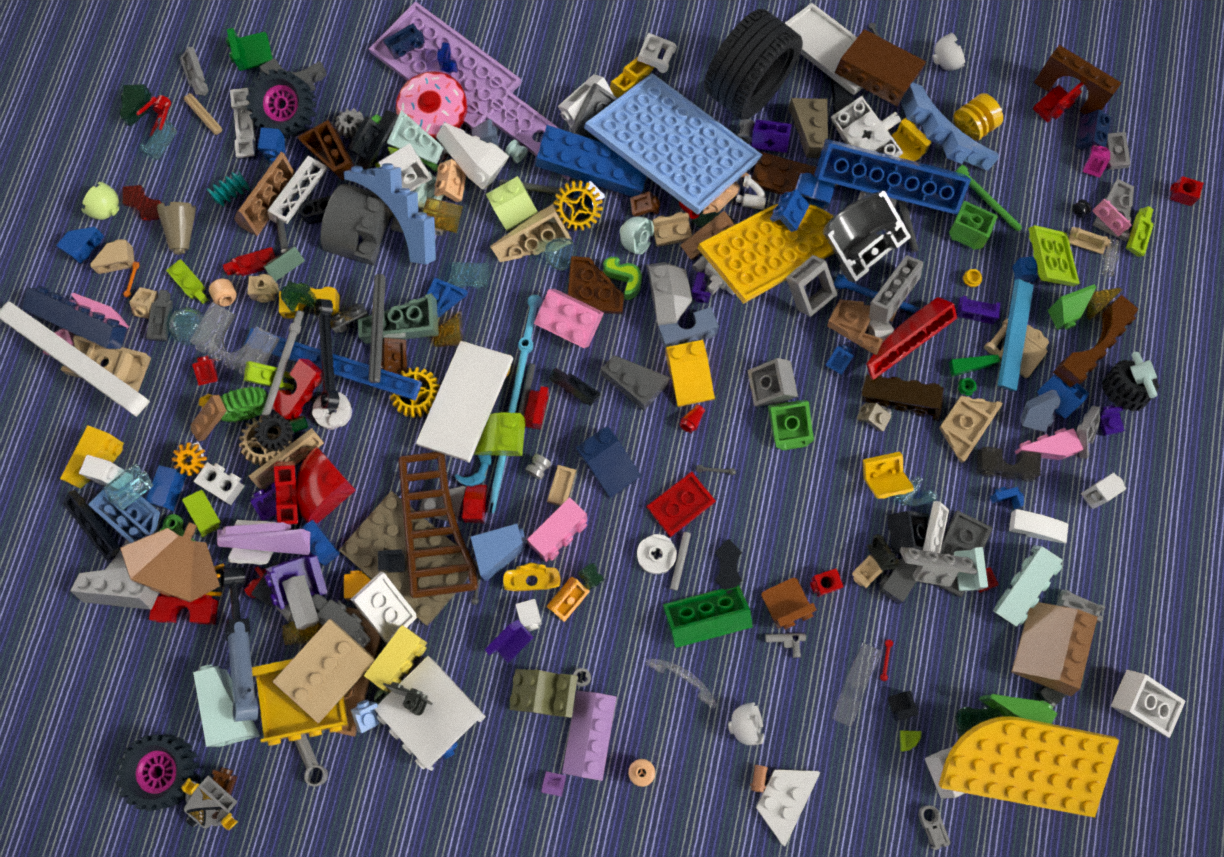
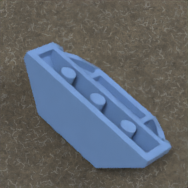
[88,489,160,543]

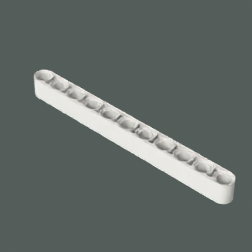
[0,301,150,417]

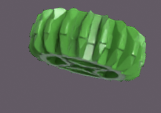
[220,386,268,422]

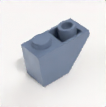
[472,119,498,146]
[1020,390,1060,432]

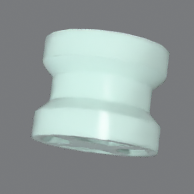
[505,140,528,163]

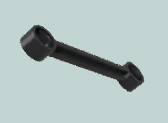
[314,299,339,410]

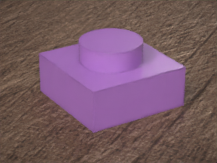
[541,771,566,797]

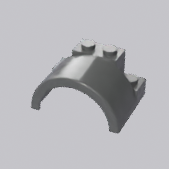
[321,183,394,266]
[823,191,911,282]

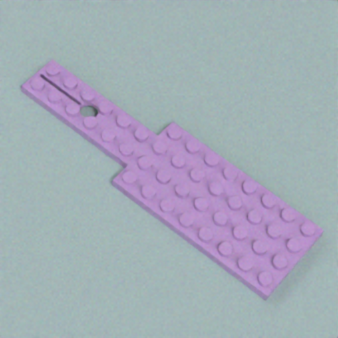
[369,1,571,181]

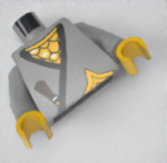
[181,776,238,830]

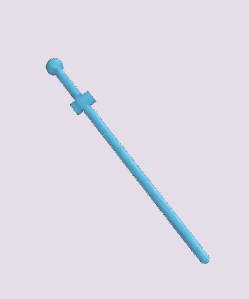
[487,295,542,514]

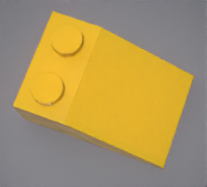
[665,340,715,407]
[60,425,124,489]

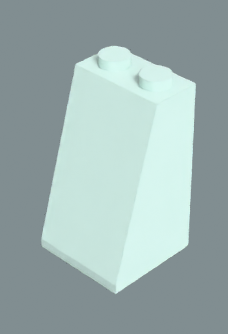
[193,665,259,747]

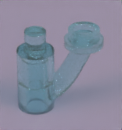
[895,476,938,506]

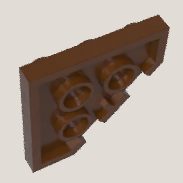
[568,256,624,314]

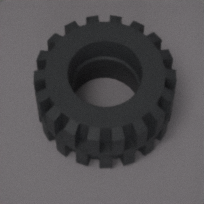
[1102,360,1159,411]

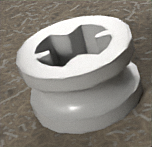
[573,668,591,687]

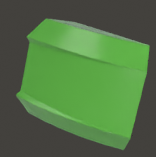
[949,201,998,250]
[768,400,814,450]

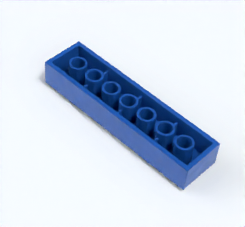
[814,139,971,215]

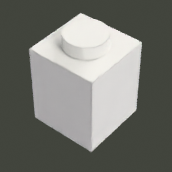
[516,599,542,631]

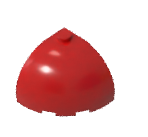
[296,446,356,524]

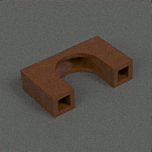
[1034,45,1121,114]

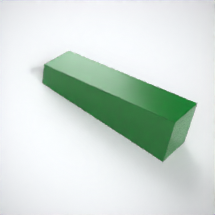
[949,354,1000,377]

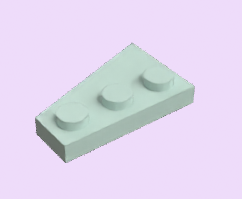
[387,110,444,164]

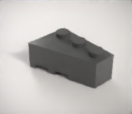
[601,355,670,411]

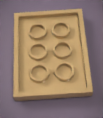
[273,619,376,723]

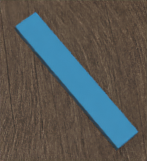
[998,279,1034,392]

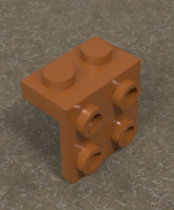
[761,578,817,630]

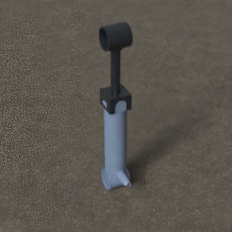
[221,567,258,722]

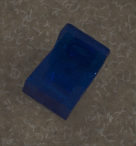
[437,42,458,73]

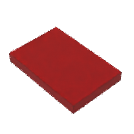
[646,471,716,538]

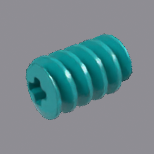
[207,169,250,207]

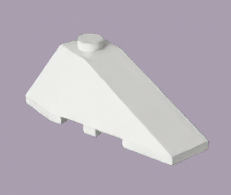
[436,122,509,190]

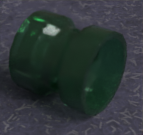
[578,563,605,590]

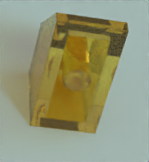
[282,621,323,646]

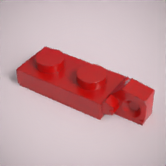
[223,247,275,276]

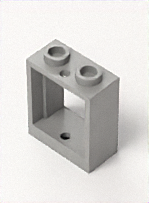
[786,255,837,317]

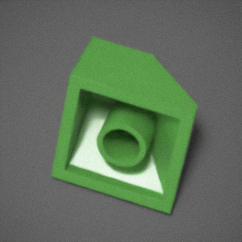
[1047,284,1096,330]

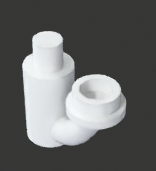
[736,175,766,210]

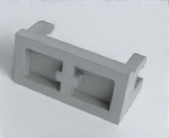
[1056,589,1105,623]

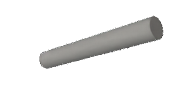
[670,532,691,591]

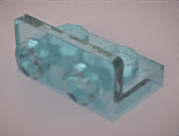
[449,262,489,289]

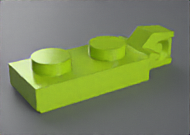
[1126,206,1154,257]
[166,259,209,304]

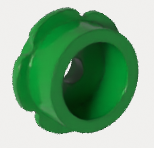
[958,378,977,396]

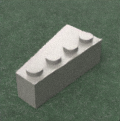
[71,567,159,610]

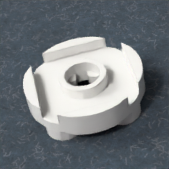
[312,392,352,430]
[637,534,677,574]

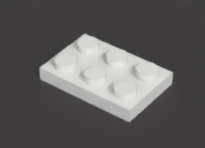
[351,572,417,644]

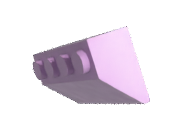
[562,691,617,781]

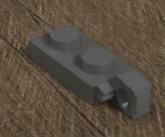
[146,290,173,341]

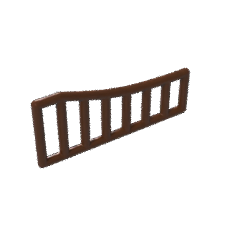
[398,452,478,598]

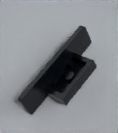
[348,110,399,170]

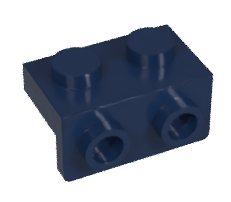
[383,23,425,59]
[1076,109,1111,150]

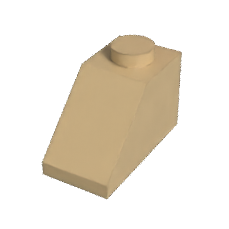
[91,239,134,274]

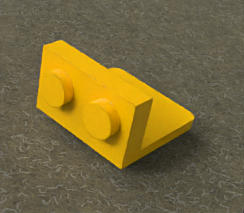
[891,118,932,162]
[863,452,914,499]

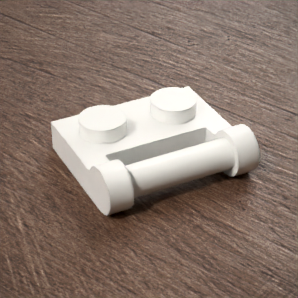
[637,33,677,73]

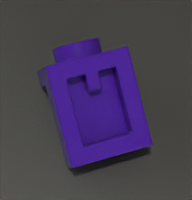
[691,272,711,303]
[1100,405,1125,436]

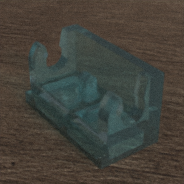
[139,117,177,160]
[103,463,153,510]

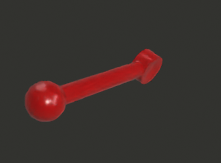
[880,639,893,681]

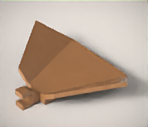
[120,523,219,602]

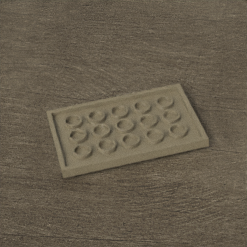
[339,491,478,626]

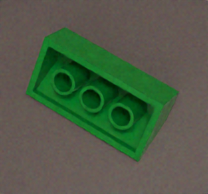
[663,585,753,648]

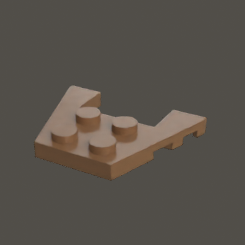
[827,299,897,355]

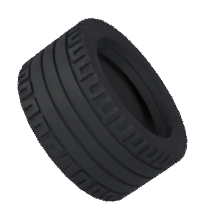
[704,9,803,119]

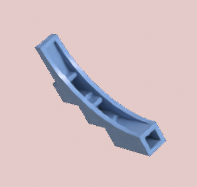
[900,83,1000,171]
[344,163,436,265]

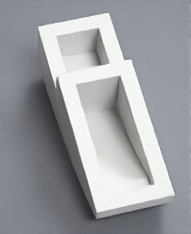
[1009,509,1068,544]

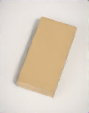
[547,465,576,506]

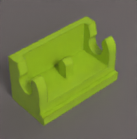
[182,490,221,537]

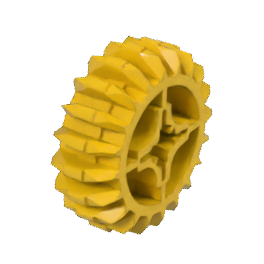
[553,180,603,231]
[390,367,441,418]

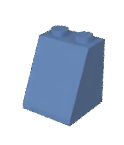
[471,524,527,581]

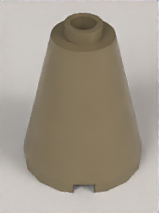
[157,202,196,255]

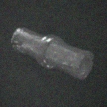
[1102,239,1120,277]

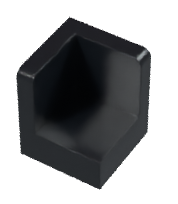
[378,549,406,573]
[887,690,919,721]

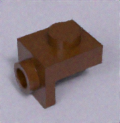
[212,767,238,795]

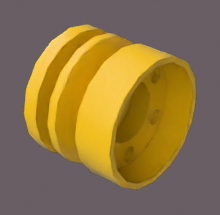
[953,93,1003,142]

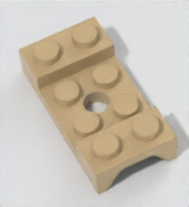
[61,335,151,392]

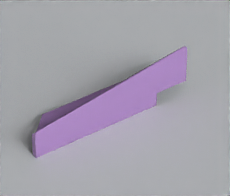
[217,522,310,555]

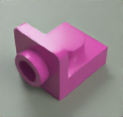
[1083,146,1110,177]

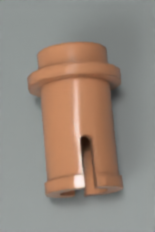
[750,765,768,793]

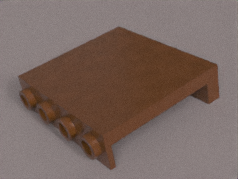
[834,29,926,107]

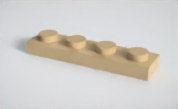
[249,428,324,489]

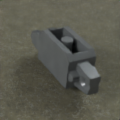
[312,594,371,648]

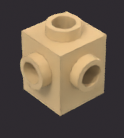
[247,274,279,303]

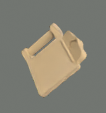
[984,318,1049,378]

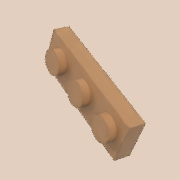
[680,211,735,260]
[190,395,226,441]

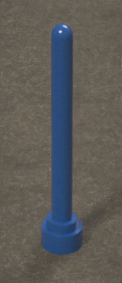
[834,273,920,314]

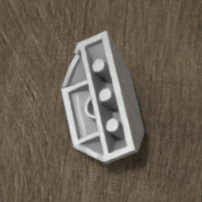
[646,262,692,326]

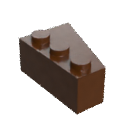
[297,120,354,180]

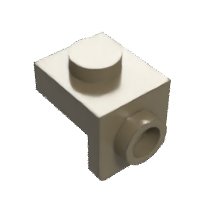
[857,403,892,432]

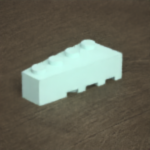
[993,545,1063,626]

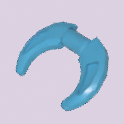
[455,455,491,486]

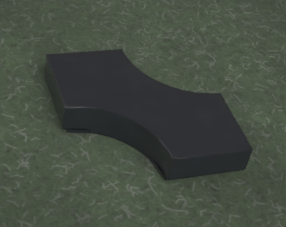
[714,539,743,594]

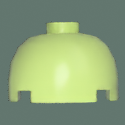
[82,182,119,220]

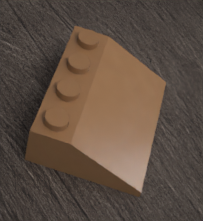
[234,152,295,236]
[1011,602,1098,696]

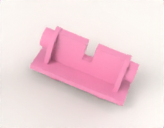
[1092,199,1131,237]

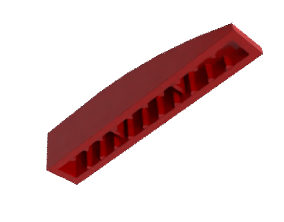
[866,297,957,380]

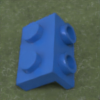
[770,190,809,232]

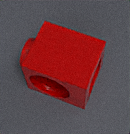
[1170,176,1204,206]
[810,568,844,597]

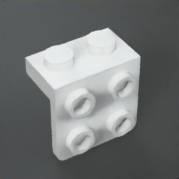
[228,520,276,565]

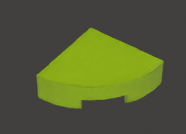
[900,730,922,752]

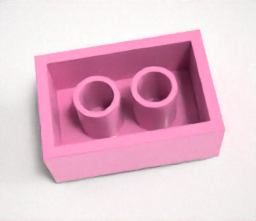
[534,289,604,348]
[527,497,587,562]

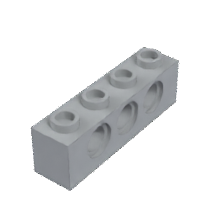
[869,255,923,325]

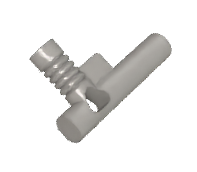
[765,633,806,658]

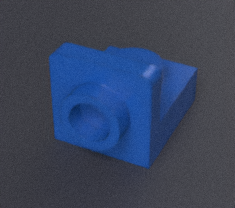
[826,344,855,375]

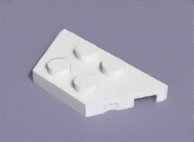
[756,770,820,846]

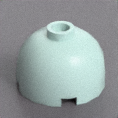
[620,216,654,254]

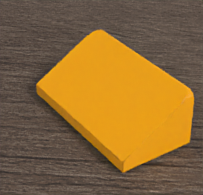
[547,577,590,622]

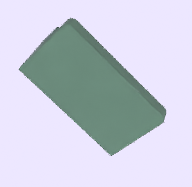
[263,245,305,281]

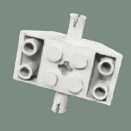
[831,96,903,157]

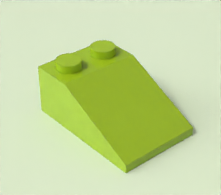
[473,412,526,456]

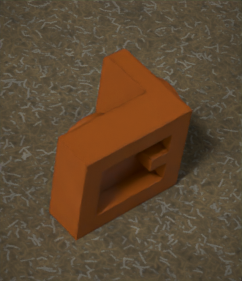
[630,191,660,217]

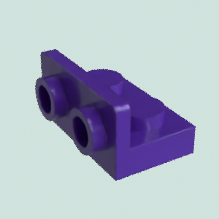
[251,482,277,521]

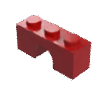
[272,359,323,419]
[274,461,298,524]
[149,593,219,625]

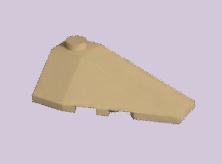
[491,204,573,262]

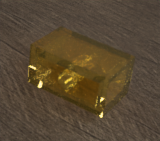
[423,197,463,233]

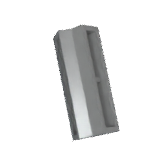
[282,575,319,630]

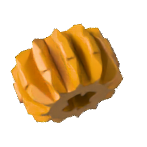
[172,442,207,476]

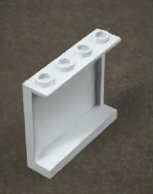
[374,656,486,771]

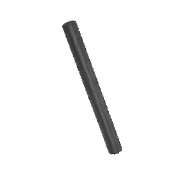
[369,274,386,383]

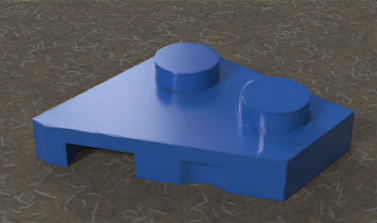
[426,278,468,318]

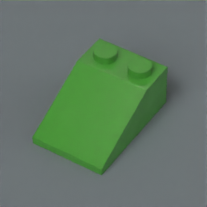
[979,694,1058,724]

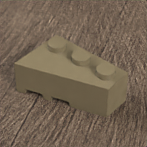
[788,98,828,158]

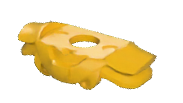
[503,563,561,591]

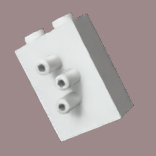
[558,74,613,130]

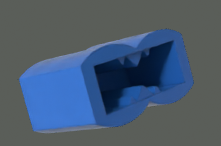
[795,173,835,209]

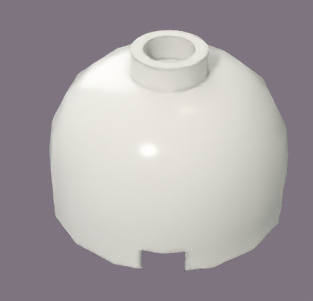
[932,33,965,71]
[729,702,764,745]

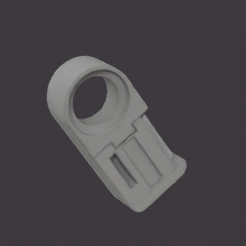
[918,805,950,850]

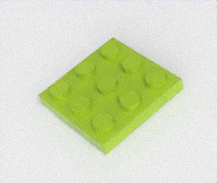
[1028,225,1080,287]

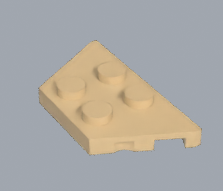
[939,396,1003,463]

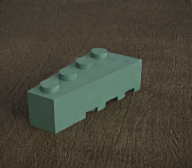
[358,293,439,344]

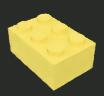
[364,625,427,692]

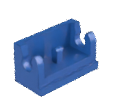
[146,465,187,511]

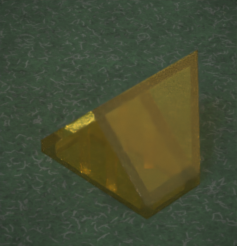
[434,311,463,347]

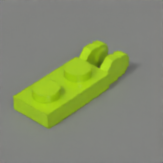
[244,361,294,390]

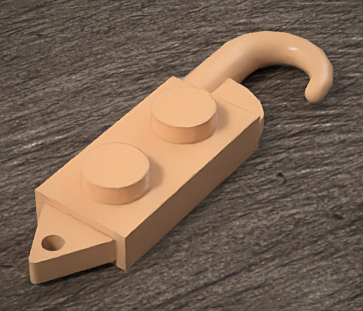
[703,173,749,214]

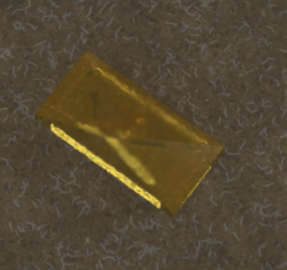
[1087,287,1122,320]

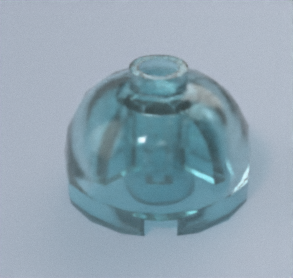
[168,307,209,346]

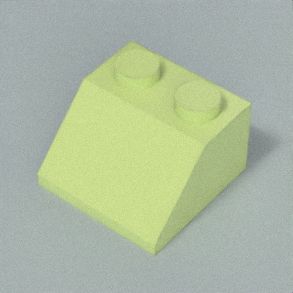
[486,176,538,232]

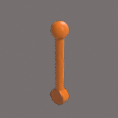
[123,261,139,298]

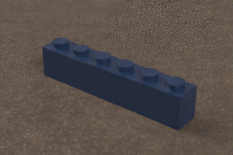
[22,286,127,349]

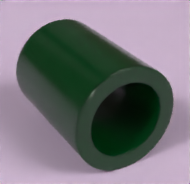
[288,415,308,433]

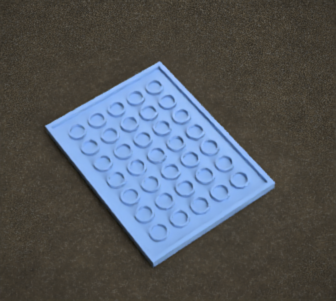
[584,73,762,215]

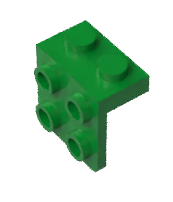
[225,28,273,71]

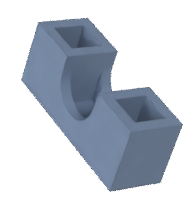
[657,307,719,350]

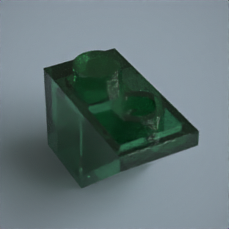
[120,84,151,126]

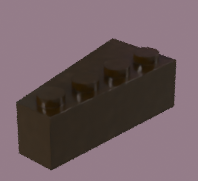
[861,374,944,421]

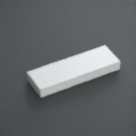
[923,501,949,553]

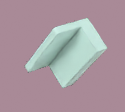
[954,547,988,591]

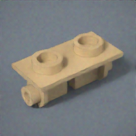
[1068,227,1110,255]

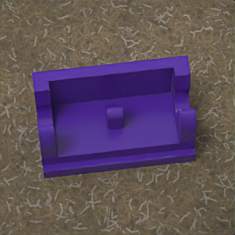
[957,295,1000,324]

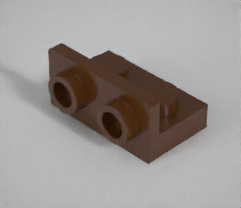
[381,338,407,375]

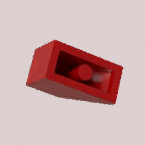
[462,485,487,524]

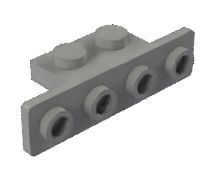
[900,547,978,587]

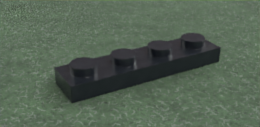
[63,490,120,562]

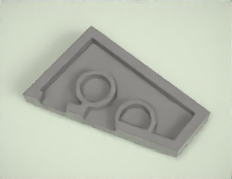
[1093,179,1134,241]

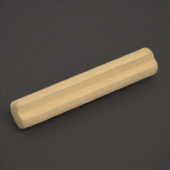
[184,93,222,135]

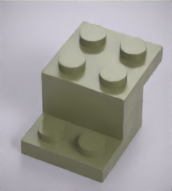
[509,669,578,718]

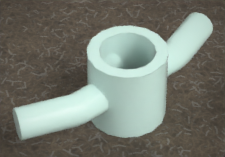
[1130,352,1157,398]

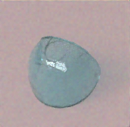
[545,237,575,270]

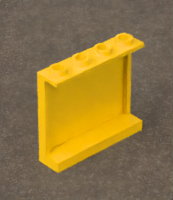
[252,659,348,746]

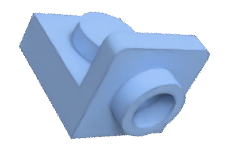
[351,700,379,733]

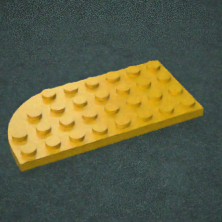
[697,204,834,304]
[938,717,1119,817]

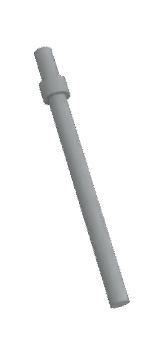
[261,310,304,418]

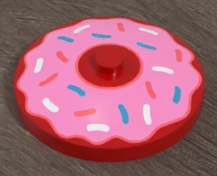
[396,71,468,141]

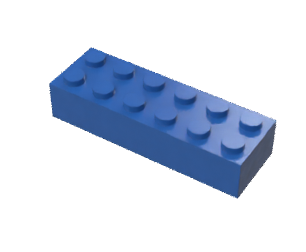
[535,125,646,197]

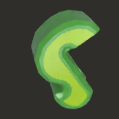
[603,257,642,300]

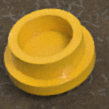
[963,269,982,287]

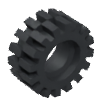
[255,414,294,452]

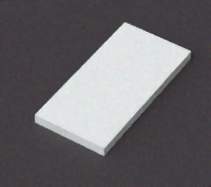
[785,3,862,95]
[416,341,513,463]

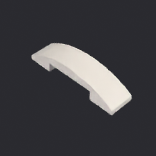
[230,88,256,158]

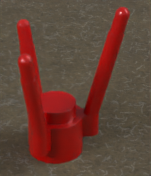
[136,95,171,137]

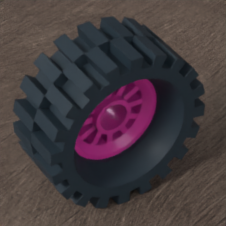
[246,69,317,138]
[115,734,199,811]

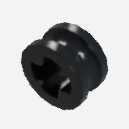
[1072,199,1092,218]

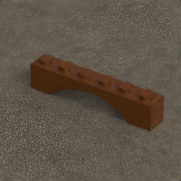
[1053,294,1139,388]

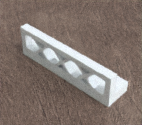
[268,156,327,224]

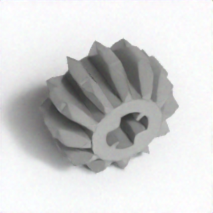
[335,108,364,139]

